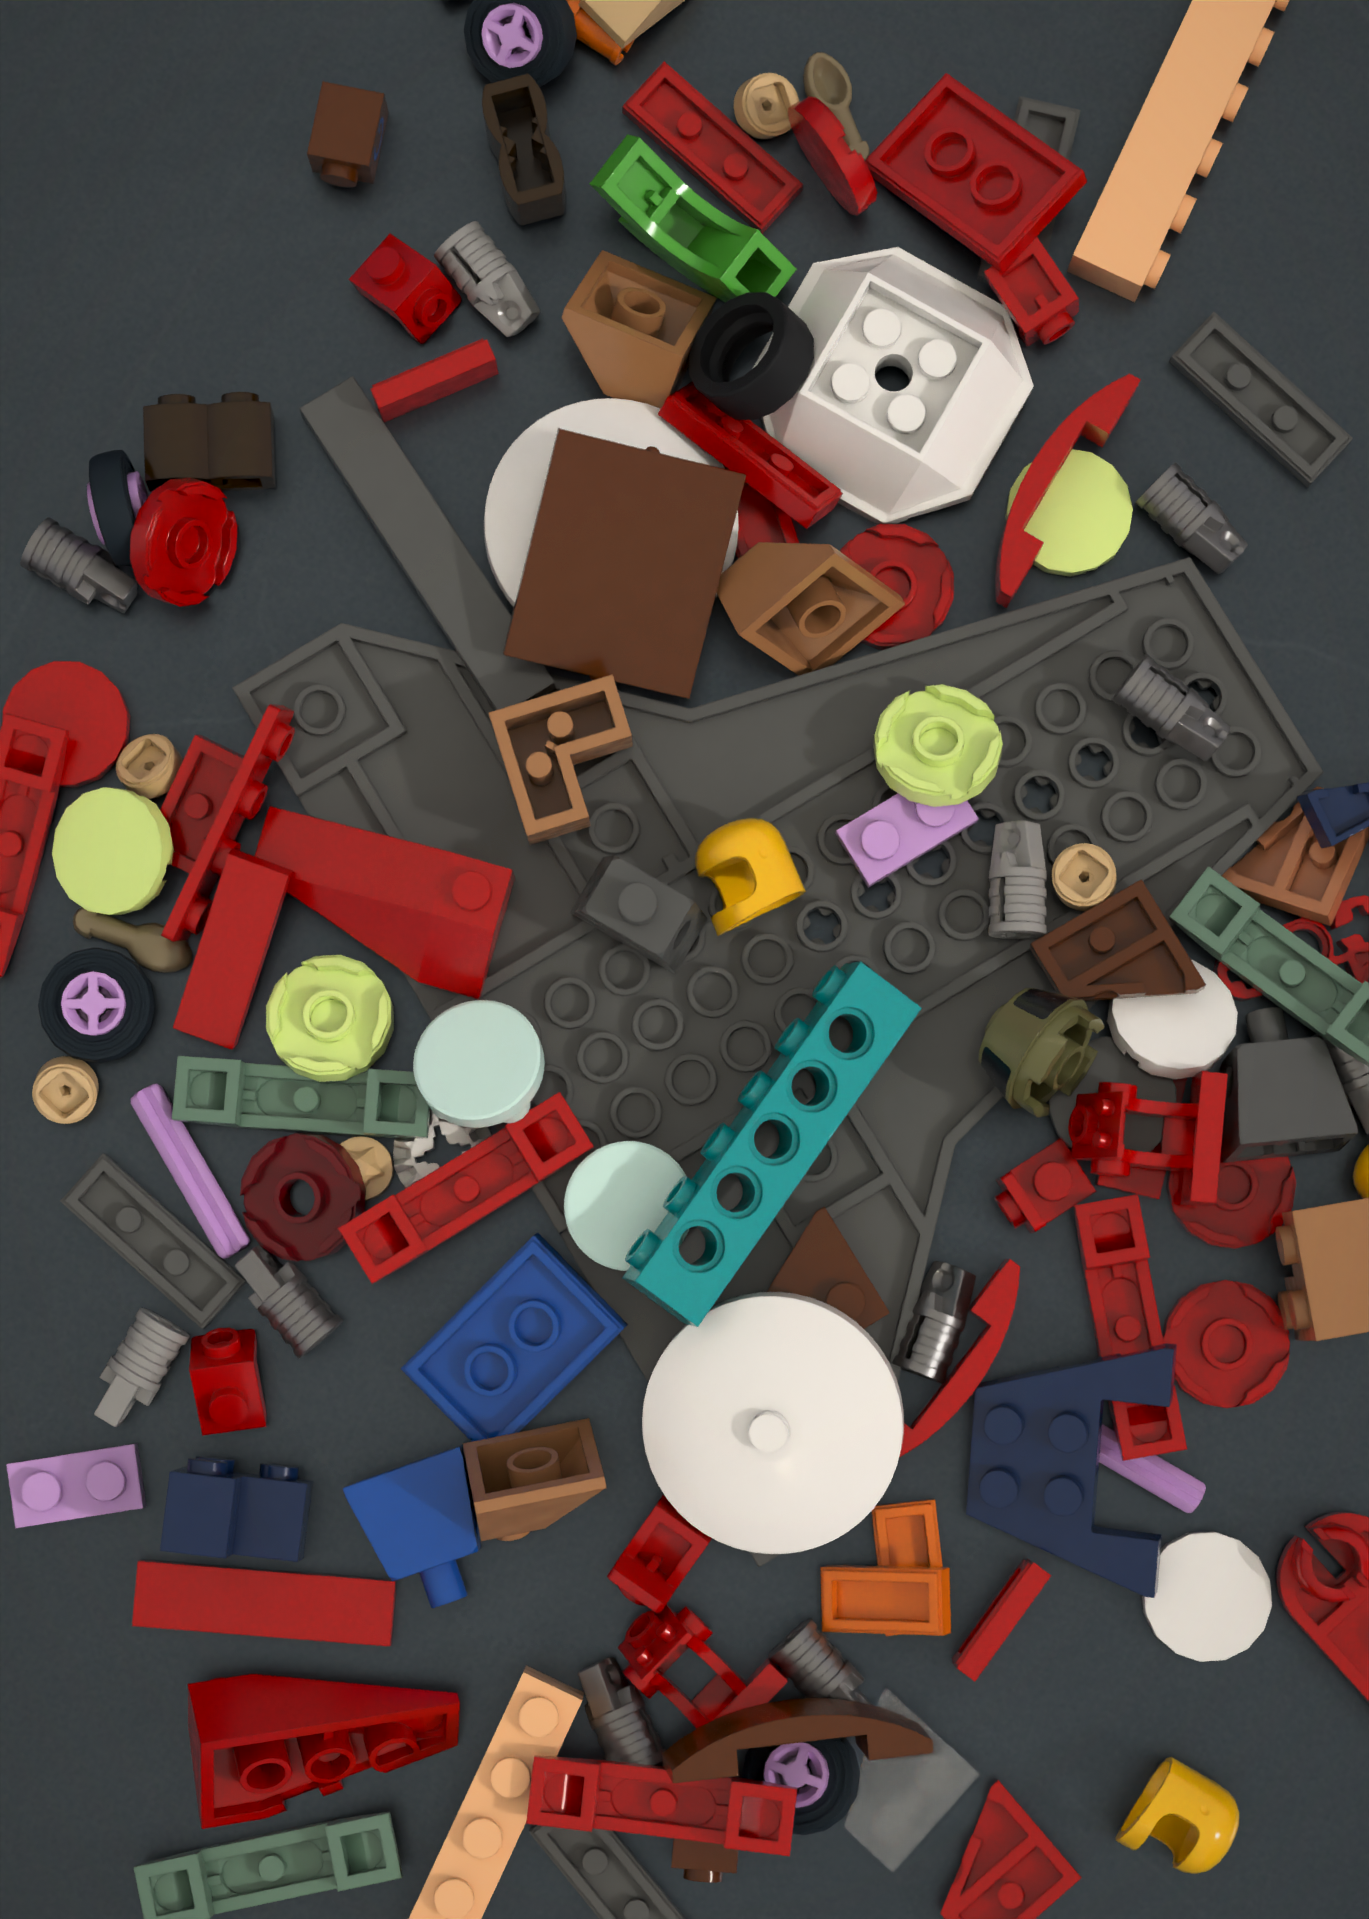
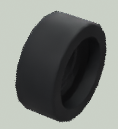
[689,292,814,420]

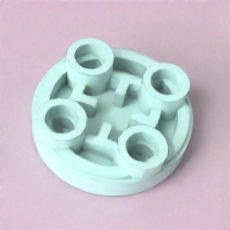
[413,1000,545,1128]
[564,1141,690,1271]

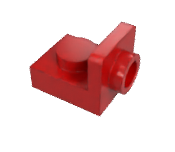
[984,237,1079,346]
[994,1138,1096,1233]

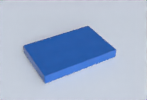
[401,1233,628,1442]

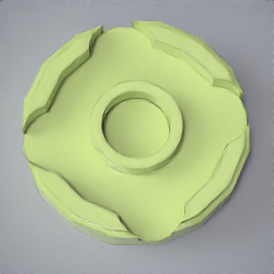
[1005,449,1133,577]
[873,684,1003,807]
[52,787,174,915]
[266,955,394,1082]

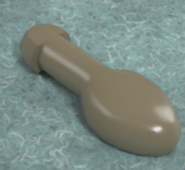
[803,52,870,161]
[73,907,193,973]

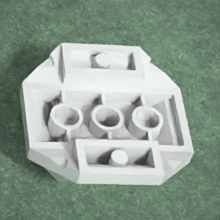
[752,247,1034,525]

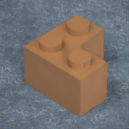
[489,674,633,845]
[1275,1198,1369,1341]

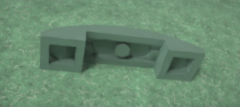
[1169,866,1369,1067]
[172,1056,431,1138]
[134,1811,403,1919]

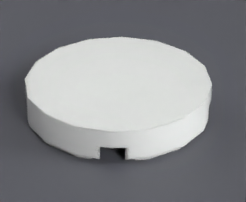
[1107,960,1238,1079]
[1142,1532,1272,1662]

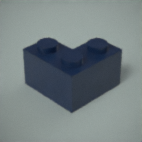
[160,1456,313,1562]

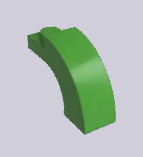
[589,134,797,303]

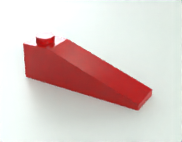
[255,806,515,1000]
[188,1674,460,1829]

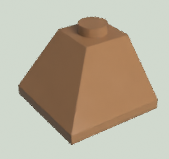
[562,250,717,409]
[716,542,905,676]
[462,1418,606,1541]

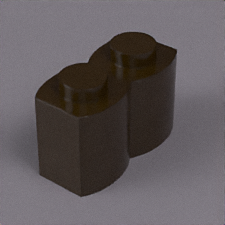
[482,73,566,226]
[143,392,276,492]

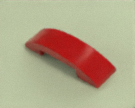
[995,374,1141,608]
[0,713,69,977]
[338,1092,594,1284]
[1074,1194,1187,1461]
[899,1259,1020,1457]
[526,1756,797,1856]

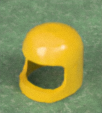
[695,818,806,936]
[1115,1757,1239,1874]

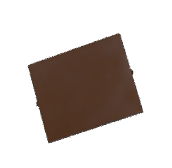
[503,428,746,699]

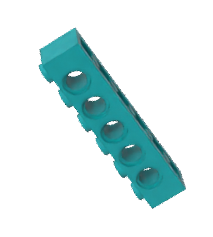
[622,962,922,1327]

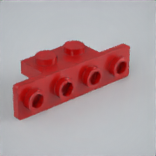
[160,704,295,942]

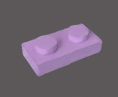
[835,793,979,888]
[6,1443,147,1528]

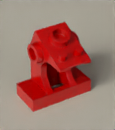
[1068,1071,1228,1207]
[618,1605,788,1729]

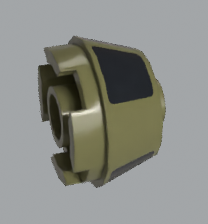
[978,988,1105,1118]

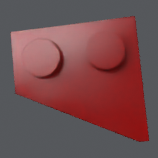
[940,1780,1082,1919]

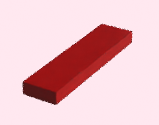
[132,1560,397,1647]

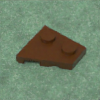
[1029,879,1206,1001]
[767,1206,890,1329]

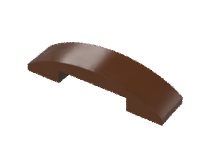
[662,1698,934,1784]

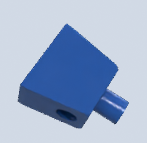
[343,1445,481,1608]

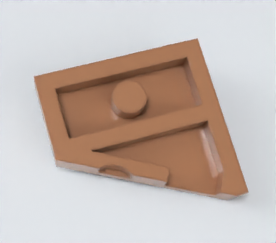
[1222,786,1369,926]

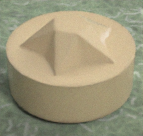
[734,73,799,139]
[116,734,183,799]
[1052,843,1117,911]
[32,1056,99,1124]
[340,1136,394,1201]

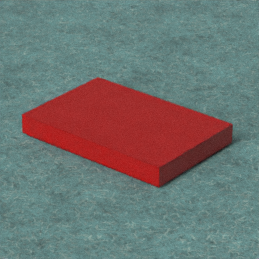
[865,73,1087,273]

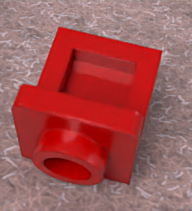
[348,233,461,343]
[189,1328,267,1436]
[607,1495,712,1613]

